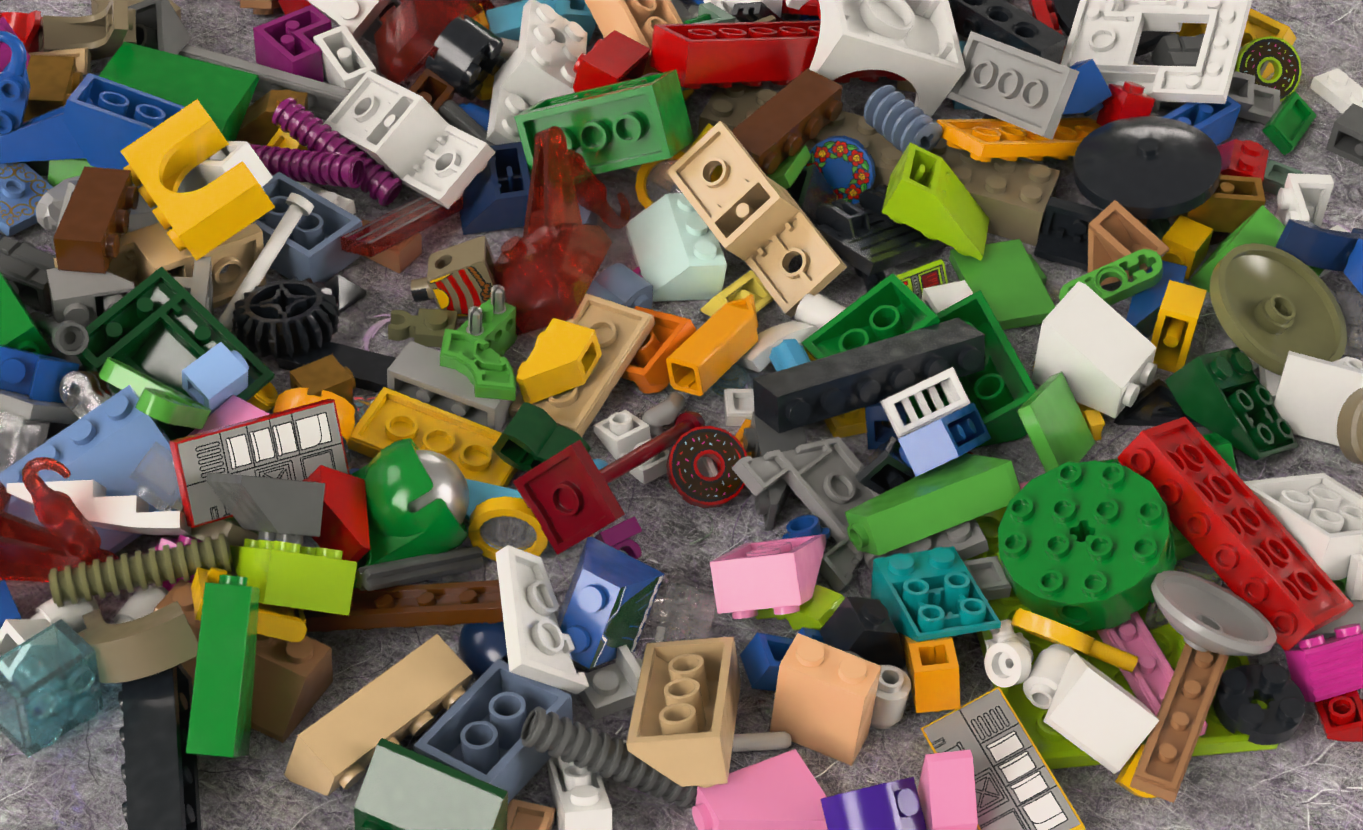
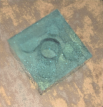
[0,619,104,758]

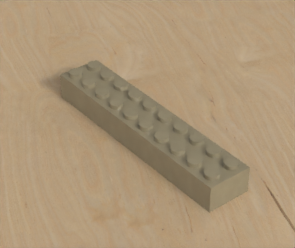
[697,82,1061,246]

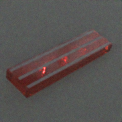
[340,195,463,257]

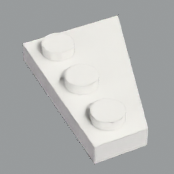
[496,545,589,694]

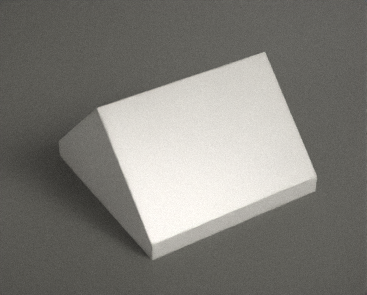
[1043,653,1159,774]

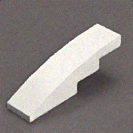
[6,480,191,536]

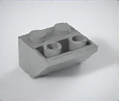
[46,268,135,328]

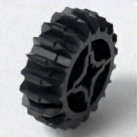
[232,277,340,359]

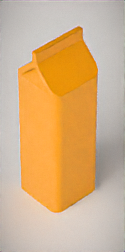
[666,294,758,396]

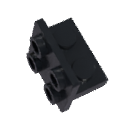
[1034,196,1103,272]

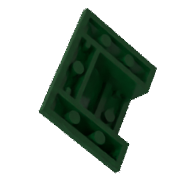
[76,266,275,441]

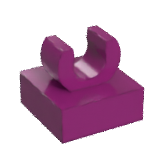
[594,516,642,559]

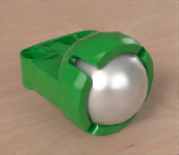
[351,438,469,588]

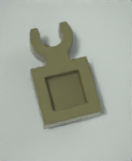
[388,308,458,348]

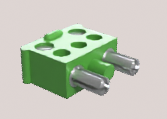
[457,285,518,357]

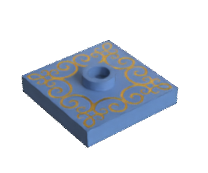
[0,162,53,237]

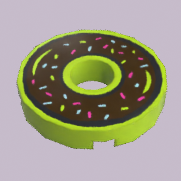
[1235,36,1302,102]

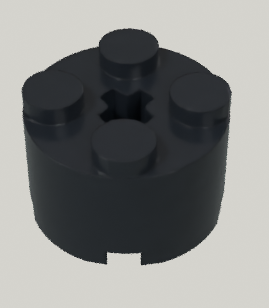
[425,15,504,101]

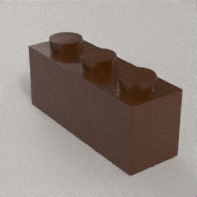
[53,166,139,274]

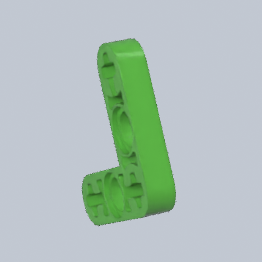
[1059,249,1163,306]
[98,357,212,429]

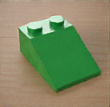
[802,273,941,360]

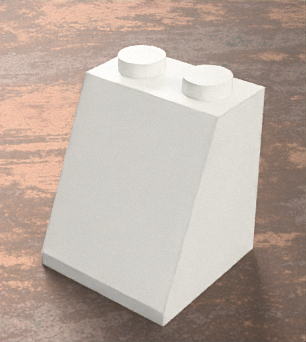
[1031,281,1157,418]

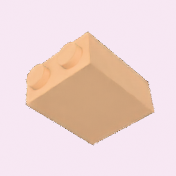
[770,633,882,766]

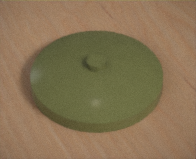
[1210,243,1347,376]

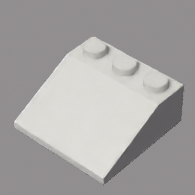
[1243,473,1363,581]

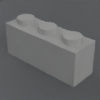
[387,341,517,431]

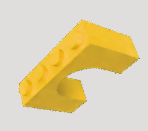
[120,99,275,261]

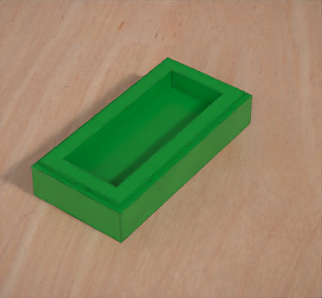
[1262,91,1316,156]

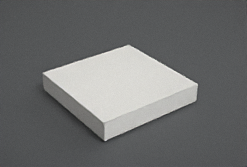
[1273,351,1363,446]

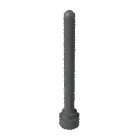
[30,312,89,355]

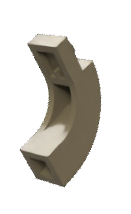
[38,0,137,60]
[70,601,198,683]

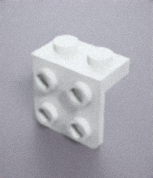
[1275,173,1334,227]

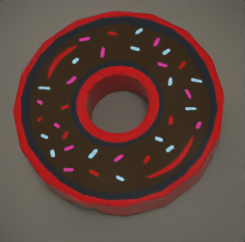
[666,426,747,509]

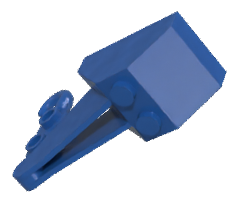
[0,31,185,170]

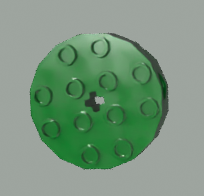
[998,460,1177,632]

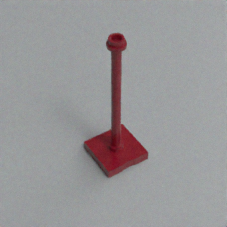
[513,411,705,555]

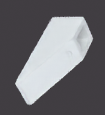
[547,756,613,830]

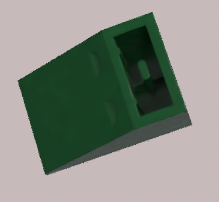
[1164,347,1299,460]

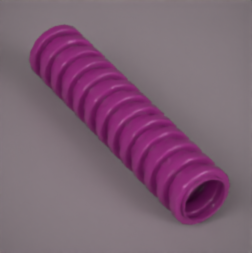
[272,97,402,206]
[249,144,365,189]

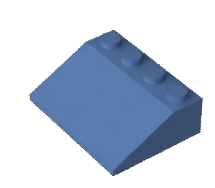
[0,385,183,580]

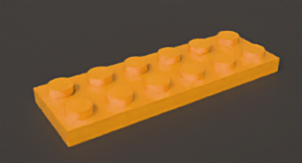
[936,118,1101,162]

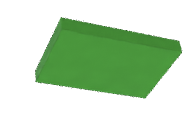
[949,239,1055,330]
[1018,372,1096,472]

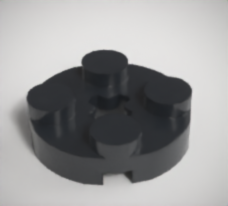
[1213,663,1306,745]

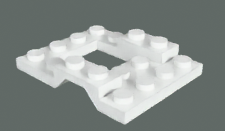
[1061,0,1252,110]

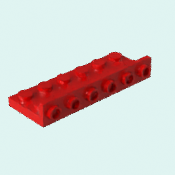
[1118,417,1354,651]

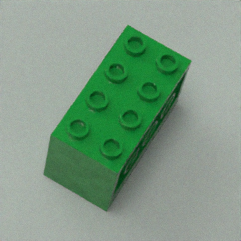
[514,69,695,188]

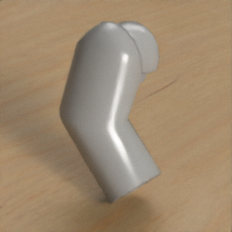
[641,392,685,438]

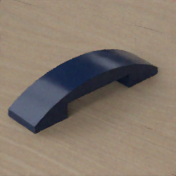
[1275,219,1363,272]

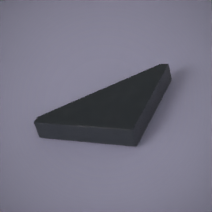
[1114,379,1202,427]

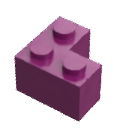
[253,5,332,82]

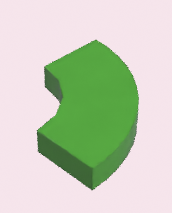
[440,329,516,401]

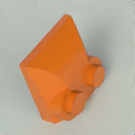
[621,306,697,394]

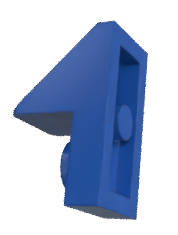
[0,345,80,404]

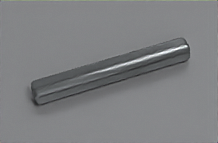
[355,546,484,591]

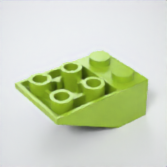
[882,142,989,261]
[230,538,357,616]

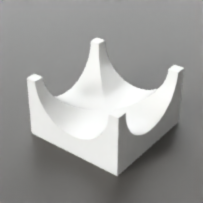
[786,0,966,117]

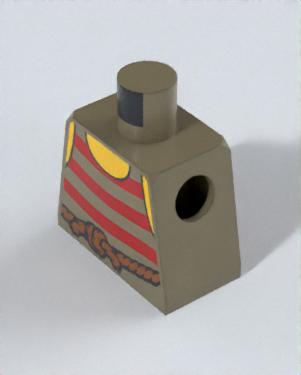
[411,236,506,318]

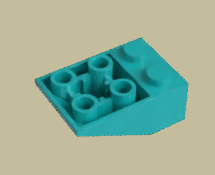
[871,546,1001,642]

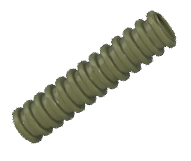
[48,533,234,608]

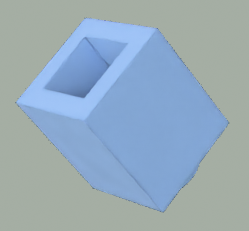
[182,342,249,416]

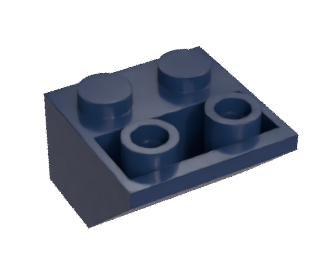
[458,142,535,235]

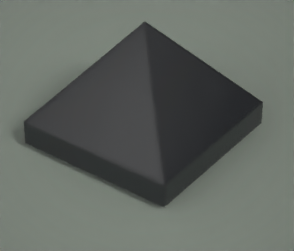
[324,274,367,313]

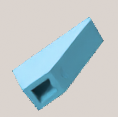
[486,0,596,45]

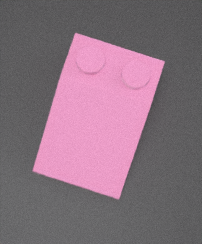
[710,534,826,619]

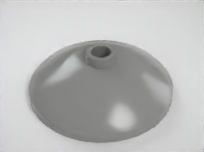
[1151,570,1277,656]

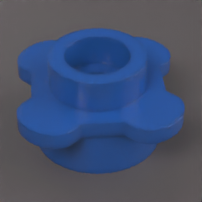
[782,515,831,539]

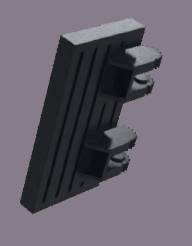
[815,184,949,276]

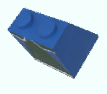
[557,536,664,669]

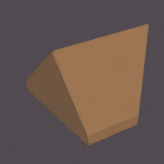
[1088,200,1169,286]

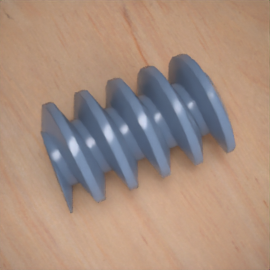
[864,85,943,153]

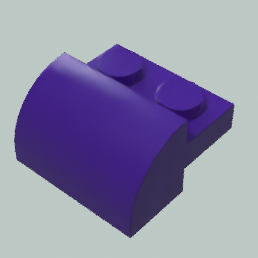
[820,776,927,830]

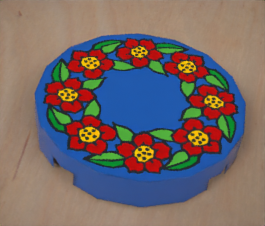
[804,135,876,204]

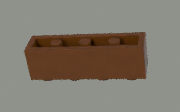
[732,68,843,176]

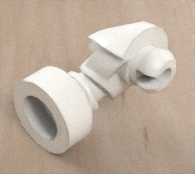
[984,619,1034,687]

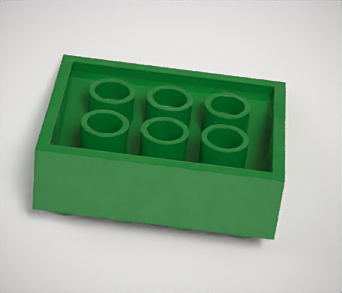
[98,41,259,141]
[909,290,1037,448]

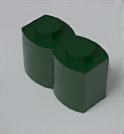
[492,402,591,473]

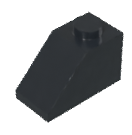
[855,436,916,495]
[819,596,906,670]

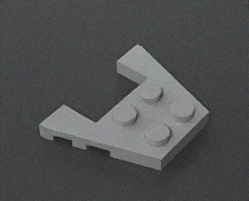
[732,437,879,592]

